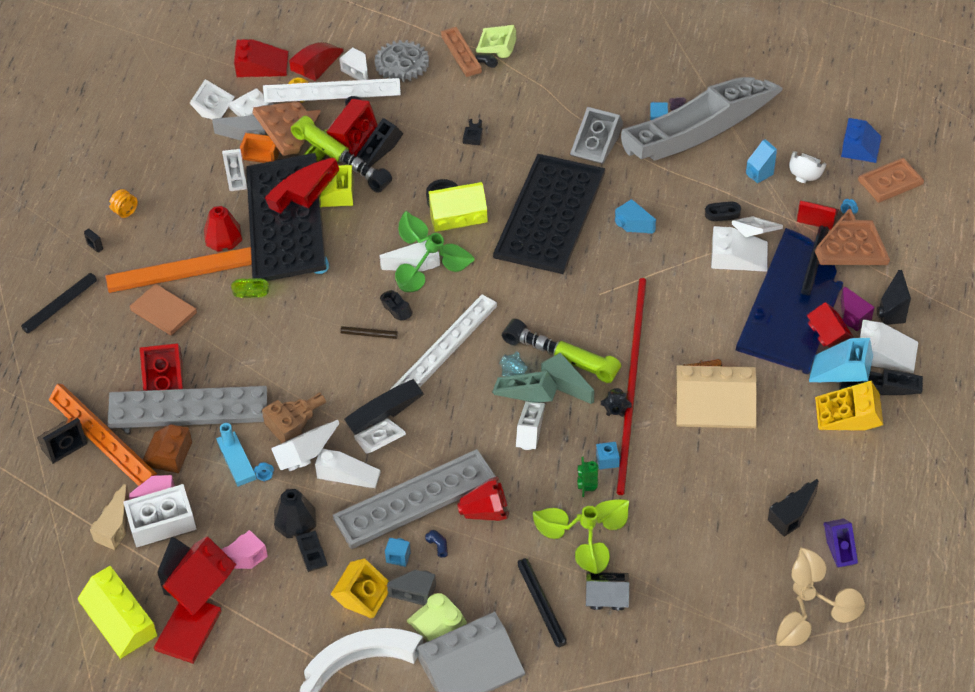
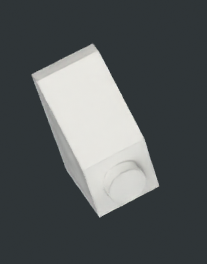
[339,47,368,80]

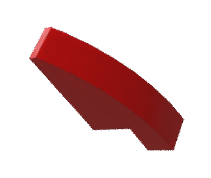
[289,42,344,81]
[265,158,340,214]

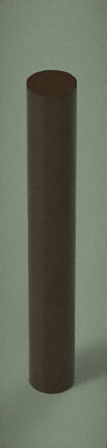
[341,326,398,339]

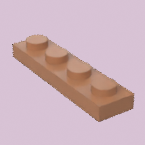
[441,27,482,77]

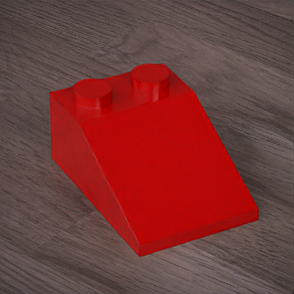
[234,39,289,77]
[139,343,183,391]
[162,536,237,615]

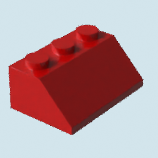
[326,99,378,157]

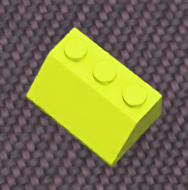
[429,182,488,232]

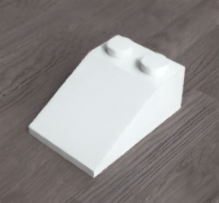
[711,226,768,272]
[859,320,918,373]
[271,420,339,471]

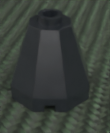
[274,489,316,538]

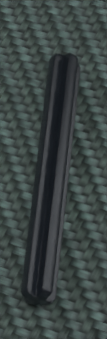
[801,225,829,296]
[21,273,97,334]
[518,558,567,648]

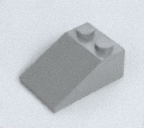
[570,107,623,164]

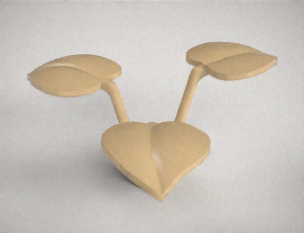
[776,547,865,646]

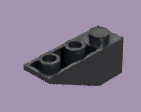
[768,479,819,537]

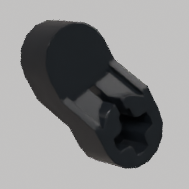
[380,290,413,321]

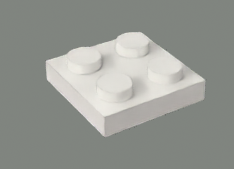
[228,88,274,117]

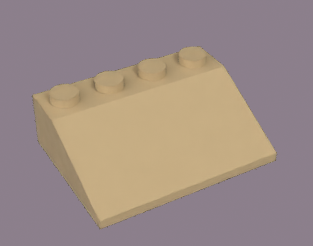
[676,365,756,428]

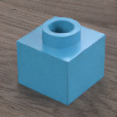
[596,442,620,470]
[385,538,411,567]

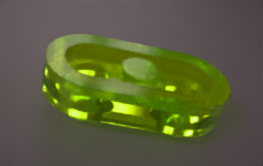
[231,279,269,298]

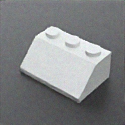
[123,484,197,548]

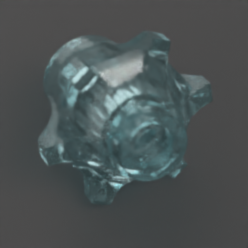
[499,351,529,377]

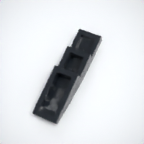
[839,369,923,395]
[344,379,424,435]

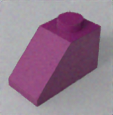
[841,287,874,331]

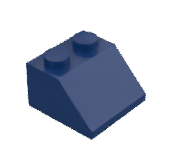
[841,118,882,163]

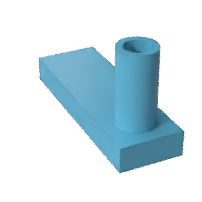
[216,423,256,487]

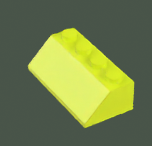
[77,565,157,659]

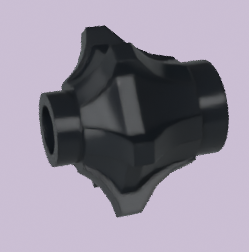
[601,388,632,417]

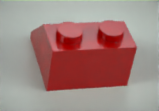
[807,302,854,348]

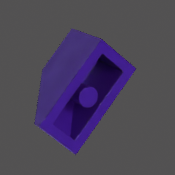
[824,518,858,568]

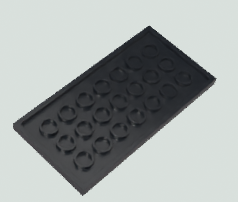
[246,153,326,284]
[493,154,605,274]

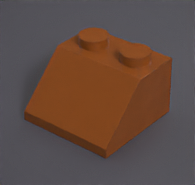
[143,424,192,473]

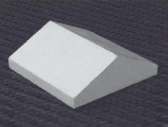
[190,79,234,119]
[732,216,783,237]
[354,418,406,454]

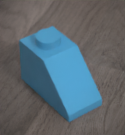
[746,139,777,184]
[615,199,656,234]

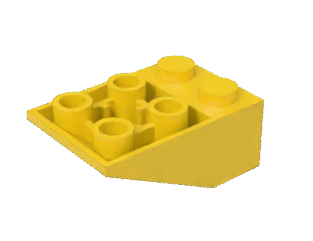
[815,381,883,430]

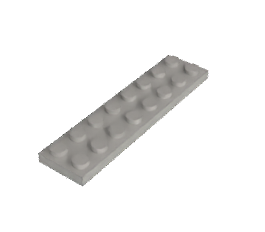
[108,386,267,428]
[333,449,496,549]

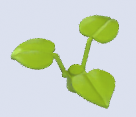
[533,499,629,574]

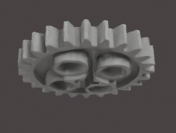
[374,40,429,82]

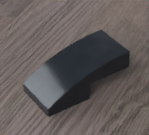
[296,530,328,572]

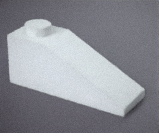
[222,149,247,191]
[379,241,440,271]
[516,401,545,450]
[315,449,381,489]

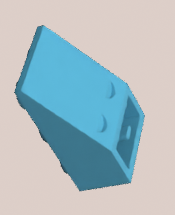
[809,338,873,383]

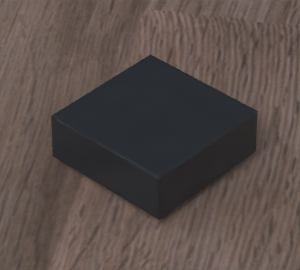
[84,228,103,253]

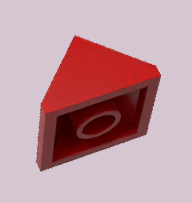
[797,201,839,230]

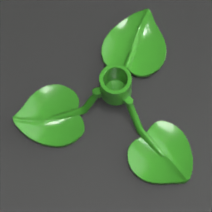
[395,211,475,292]

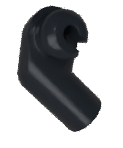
[475,54,498,68]

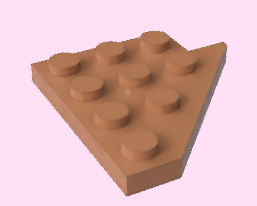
[252,101,321,156]
[815,209,890,265]

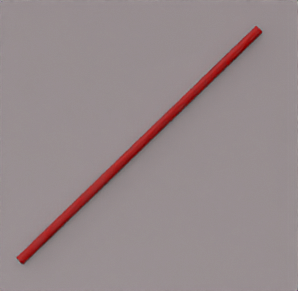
[616,278,646,495]

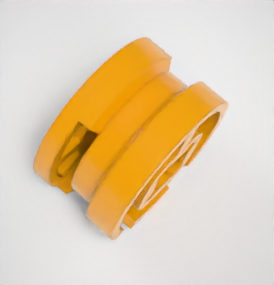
[109,189,138,218]

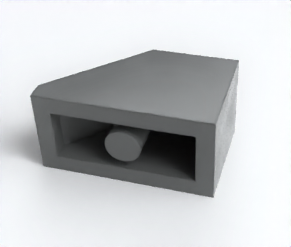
[387,570,436,605]

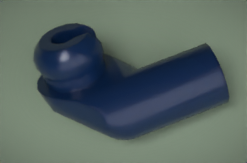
[425,530,448,558]

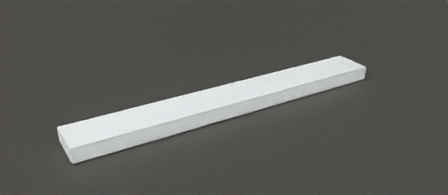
[263,78,401,103]
[390,294,497,390]

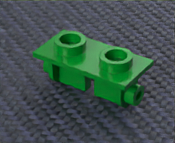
[577,457,599,497]

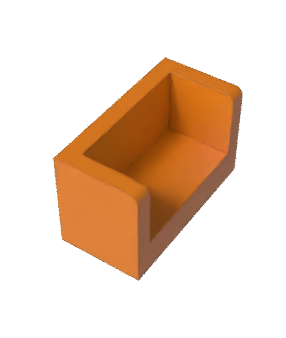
[240,133,280,163]

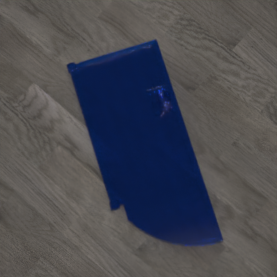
[735,228,843,374]

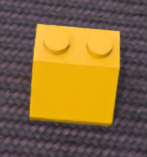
[330,558,389,618]

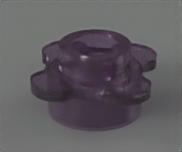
[669,97,686,111]

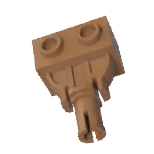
[262,392,326,443]

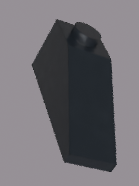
[355,118,404,167]

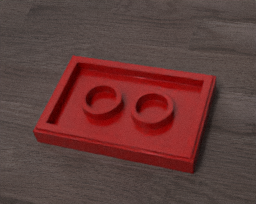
[154,602,222,664]

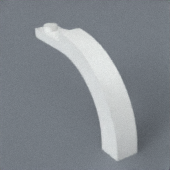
[300,628,424,692]

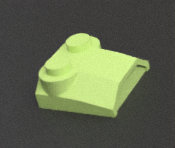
[476,25,516,58]
[407,593,467,642]

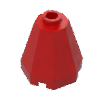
[204,206,242,252]
[457,476,509,521]

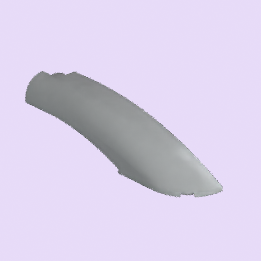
[621,77,782,161]

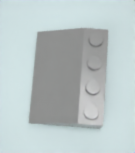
[417,612,525,692]

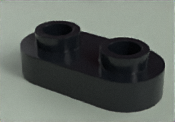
[705,201,741,221]

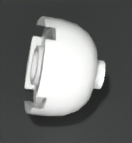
[789,151,827,183]

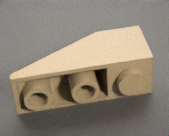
[90,484,130,550]

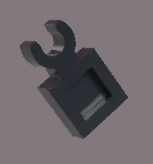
[463,119,483,145]

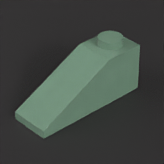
[541,353,594,404]
[492,371,558,403]

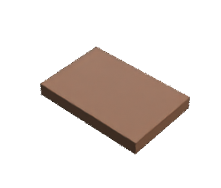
[858,158,924,203]
[130,284,197,336]

